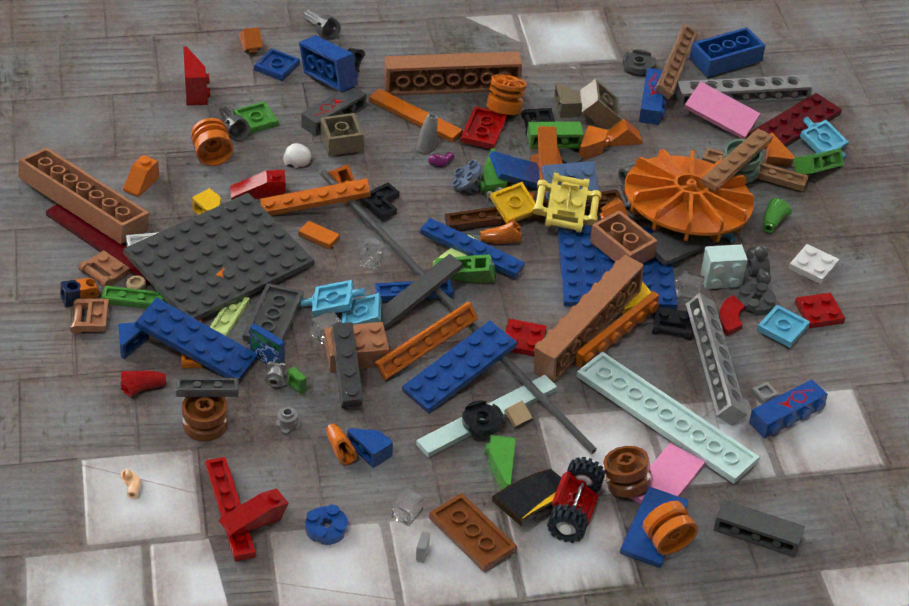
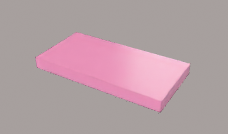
[684,81,760,139]
[630,443,705,504]

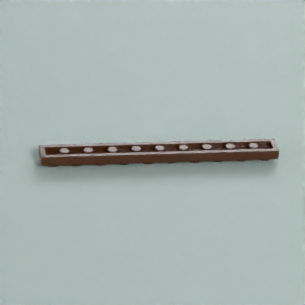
[444,190,623,230]

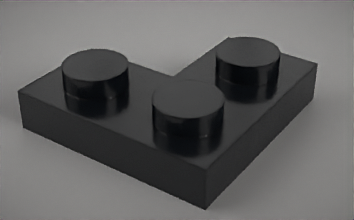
[360,182,400,221]

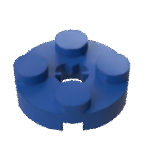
[305,504,348,545]

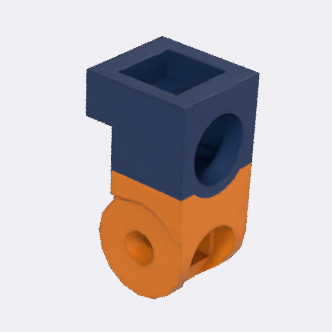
[60,278,100,307]

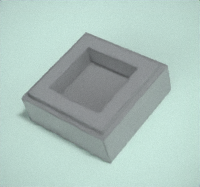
[751,382,780,405]
[416,531,430,563]

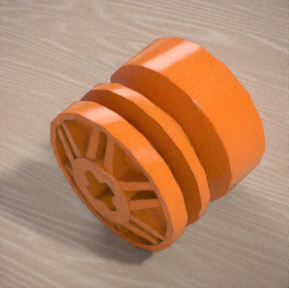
[486,74,527,115]
[191,118,233,166]

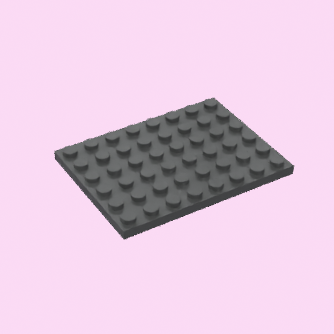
[123,193,314,320]

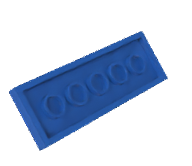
[135,297,258,382]
[402,320,517,414]

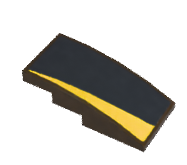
[492,469,561,527]

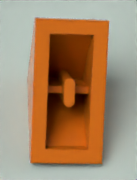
[607,119,643,146]
[765,133,795,167]

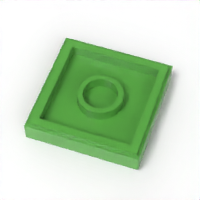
[233,101,279,134]

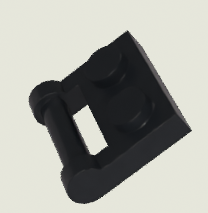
[521,108,555,137]
[652,307,692,339]

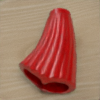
[121,371,166,397]

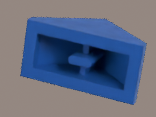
[118,322,149,359]

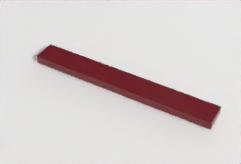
[46,203,151,286]

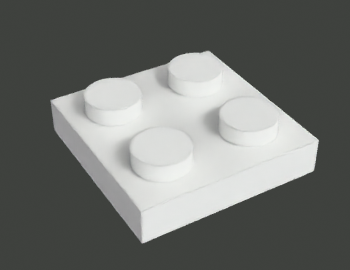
[789,244,839,284]

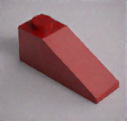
[230,170,286,200]
[219,488,289,536]

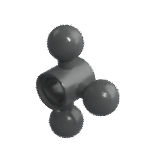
[746,244,771,285]

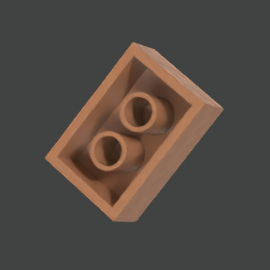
[590,210,658,264]
[324,322,389,372]

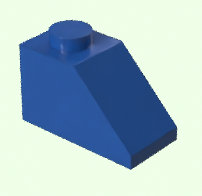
[347,428,393,468]

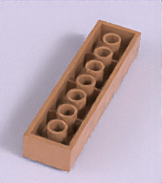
[384,52,522,96]
[18,147,149,244]
[533,255,644,383]

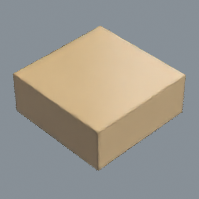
[504,400,533,428]

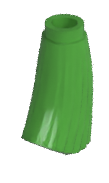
[763,198,792,233]

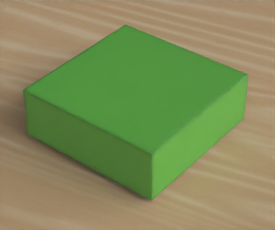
[288,366,307,394]

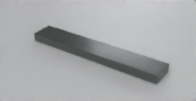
[381,254,463,330]

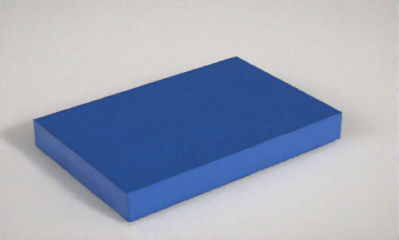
[489,151,540,189]

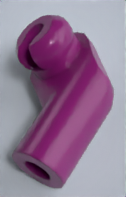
[428,152,454,167]

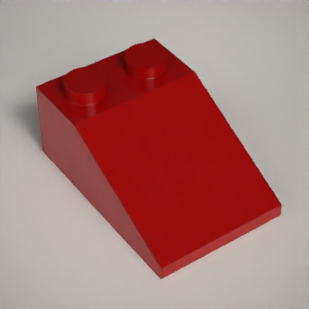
[183,46,210,106]

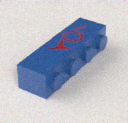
[639,68,667,125]
[749,379,828,438]

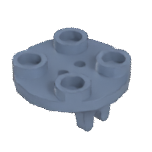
[451,159,482,194]

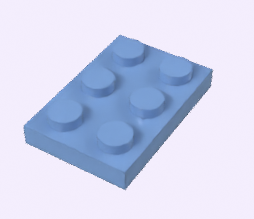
[542,161,599,199]

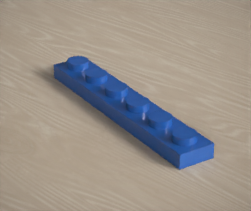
[420,218,525,279]

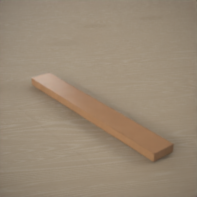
[655,24,697,99]

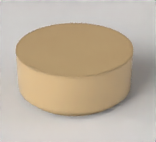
[126,276,146,290]

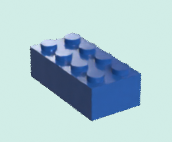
[690,27,766,77]
[299,35,358,92]

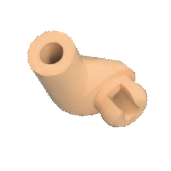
[121,469,141,499]

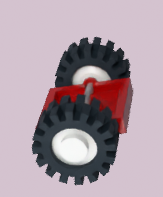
[547,457,605,543]

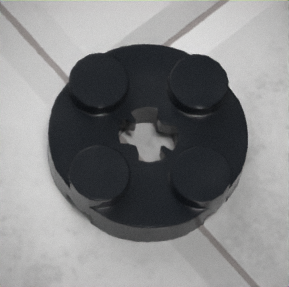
[462,400,503,438]

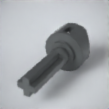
[303,9,341,39]
[219,106,251,141]

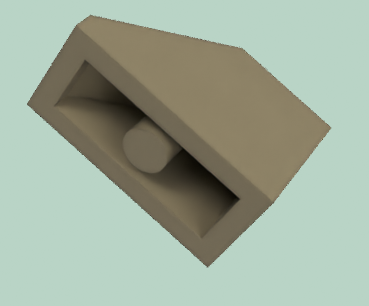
[554,83,582,118]

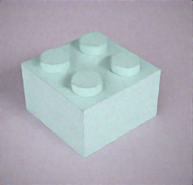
[700,244,747,289]

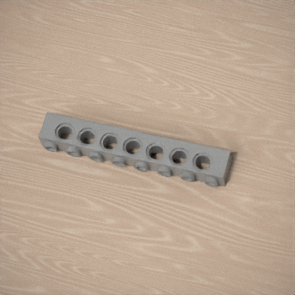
[675,75,813,107]
[686,293,747,426]

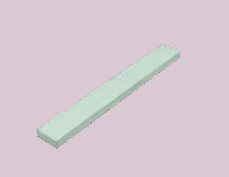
[416,375,557,458]

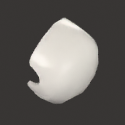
[283,143,312,169]

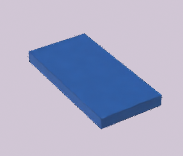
[620,487,689,568]

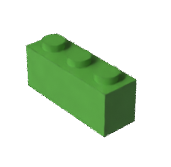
[527,122,583,149]

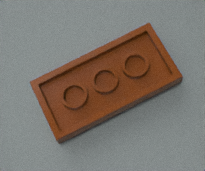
[429,493,517,572]

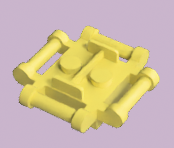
[533,172,602,233]

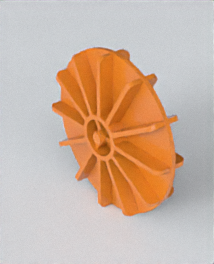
[624,149,754,242]

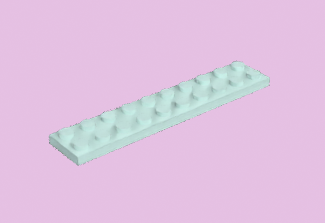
[576,352,760,484]

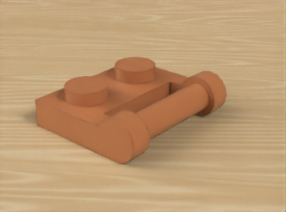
[78,250,130,287]
[70,299,109,334]

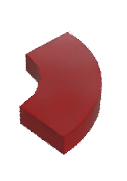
[719,295,745,336]

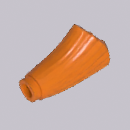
[480,221,522,244]
[326,423,358,465]

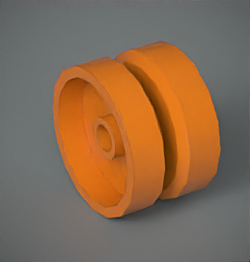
[642,501,699,555]

